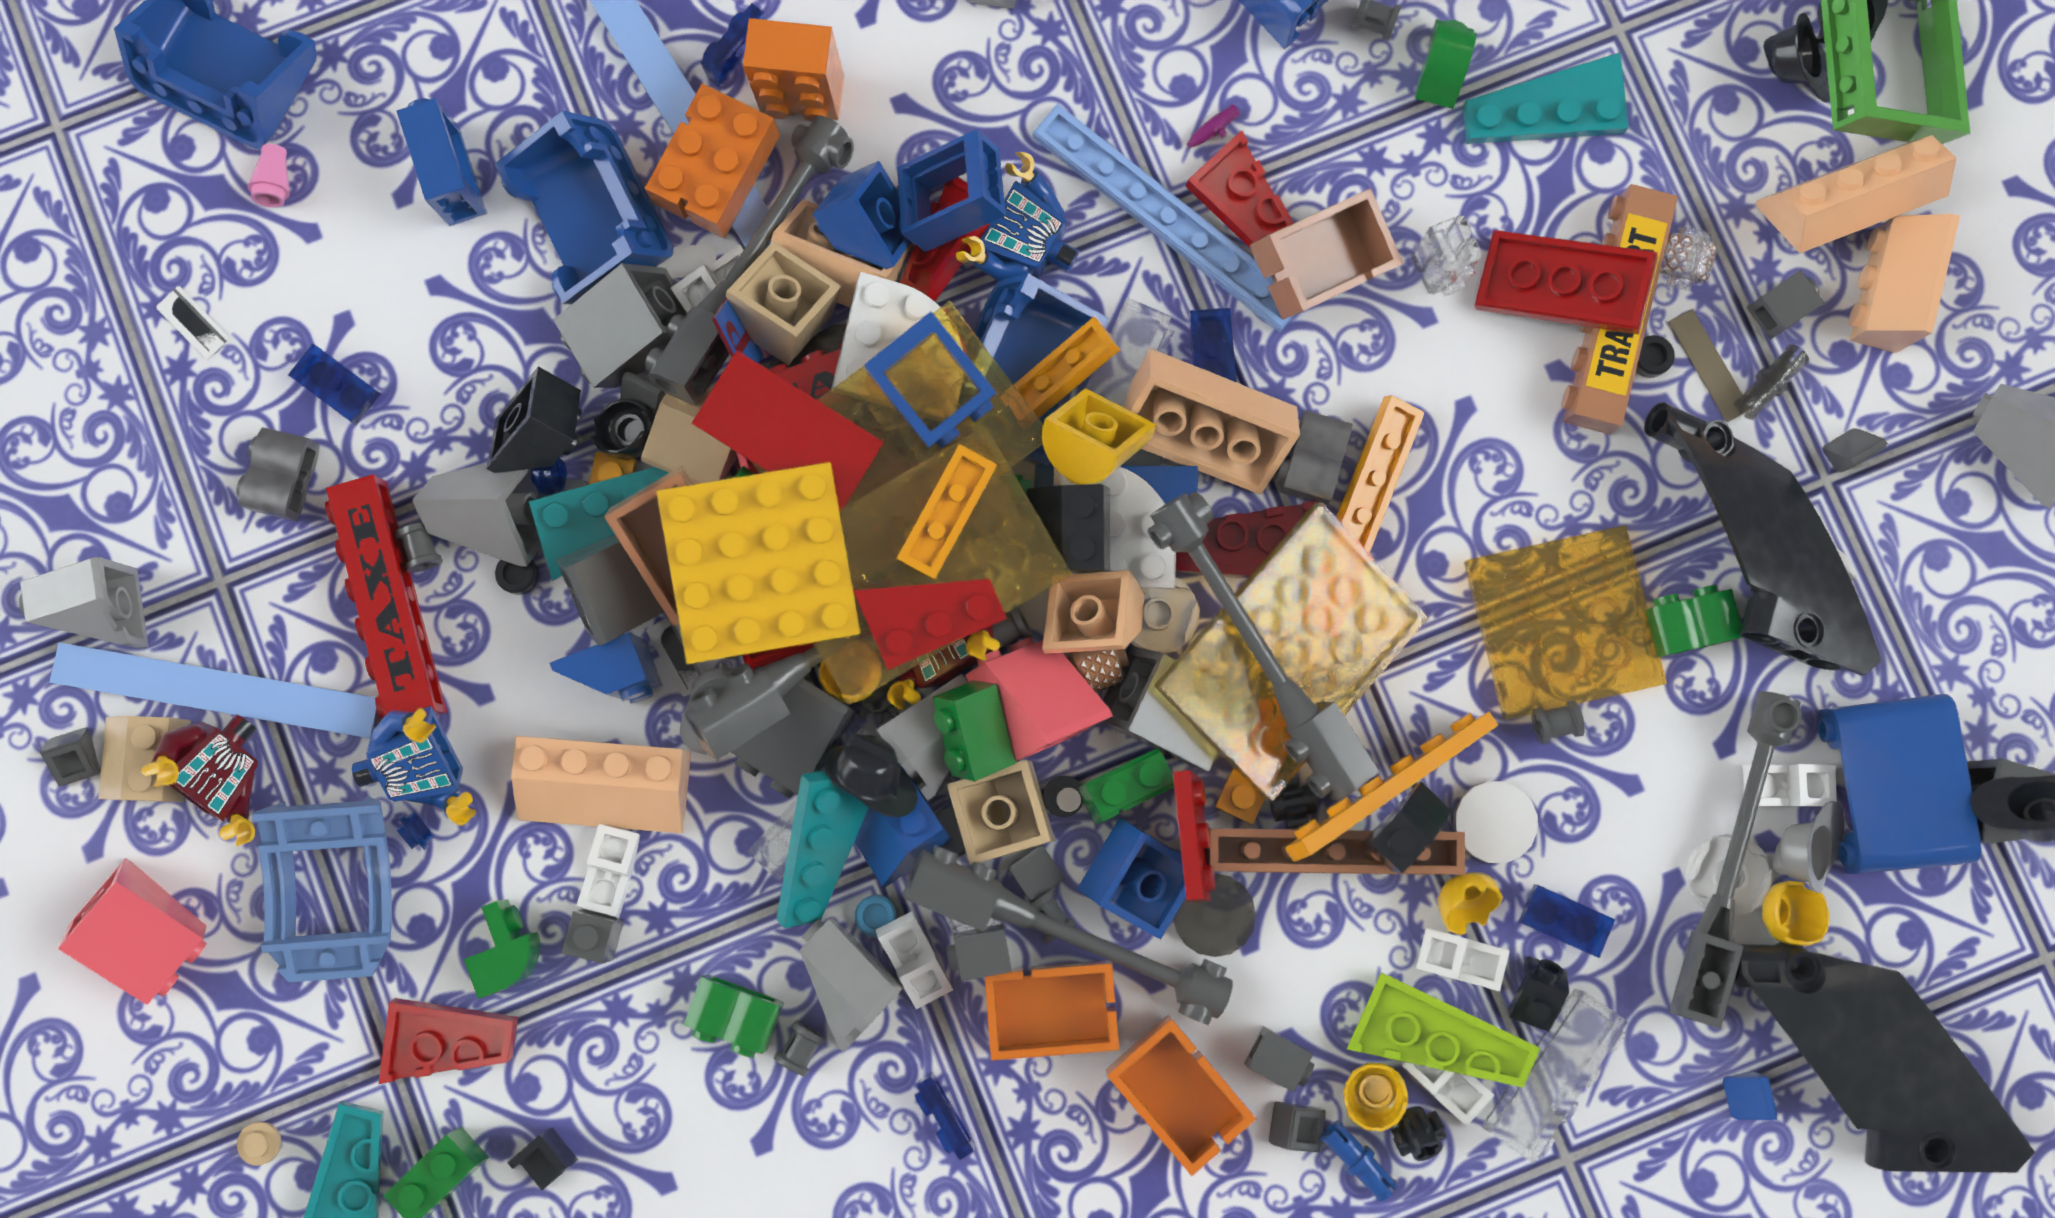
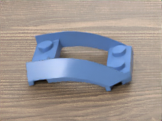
[252,796,392,983]

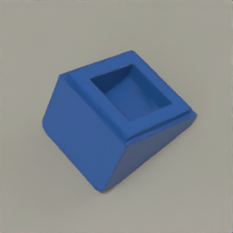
[1723,1071,1778,1121]

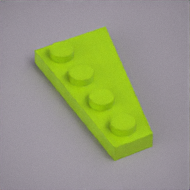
[1347,972,1541,1088]

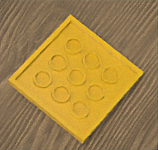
[657,462,860,664]

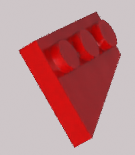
[1185,130,1294,249]

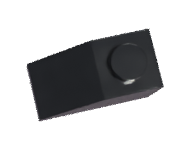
[1362,781,1452,873]

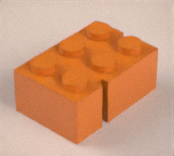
[743,18,844,122]
[644,83,780,239]
[985,960,1119,1061]
[1105,1015,1257,1176]

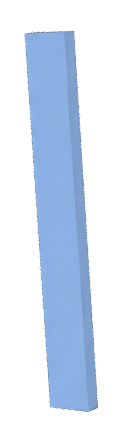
[589,0,772,251]
[1032,104,1294,333]
[49,643,380,738]

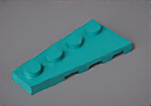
[776,771,869,928]
[303,1101,384,1218]

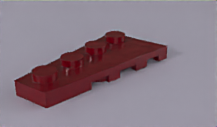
[1175,500,1317,583]

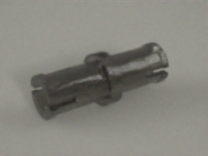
[1734,344,1809,420]

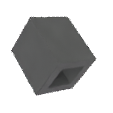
[1747,270,1825,340]
[561,910,624,964]
[946,924,1012,981]
[1244,1026,1314,1093]

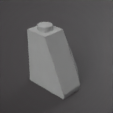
[1973,384,2055,509]
[413,463,549,566]
[19,557,149,649]
[877,674,968,801]
[800,918,904,1052]

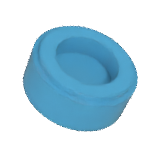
[855,895,897,937]

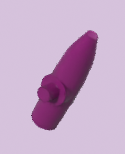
[1187,104,1240,148]

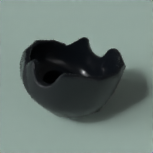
[590,398,654,460]

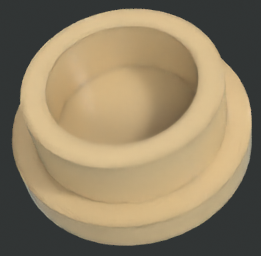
[237,1122,281,1166]

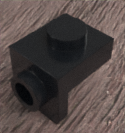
[1509,956,1570,1032]

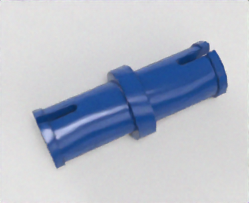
[1320,1120,1399,1202]

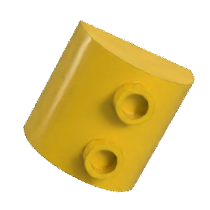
[1042,388,1157,485]

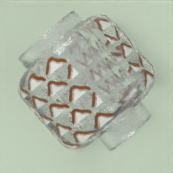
[1660,227,1717,290]

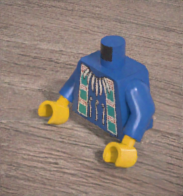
[956,152,1079,281]
[351,706,477,825]

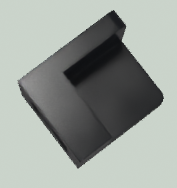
[507,1127,578,1190]

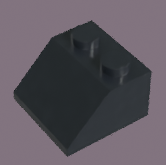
[486,366,582,473]
[1027,485,1110,572]

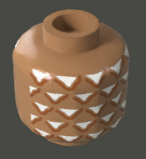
[1066,649,1129,692]

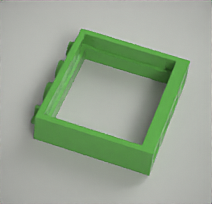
[1821,0,1970,144]

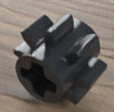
[855,678,899,724]
[1268,776,1317,828]
[1391,1106,1447,1161]

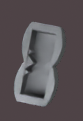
[1276,410,1353,506]
[236,427,320,521]

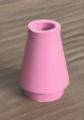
[247,144,290,208]

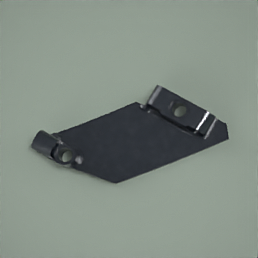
[1644,402,1882,676]
[1734,942,2035,1173]

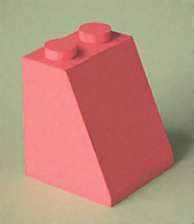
[965,637,1113,762]
[58,858,207,1005]

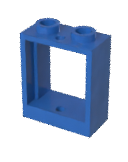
[396,98,488,226]
[896,129,1006,252]
[863,311,996,449]

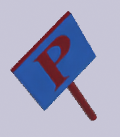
[712,298,763,363]

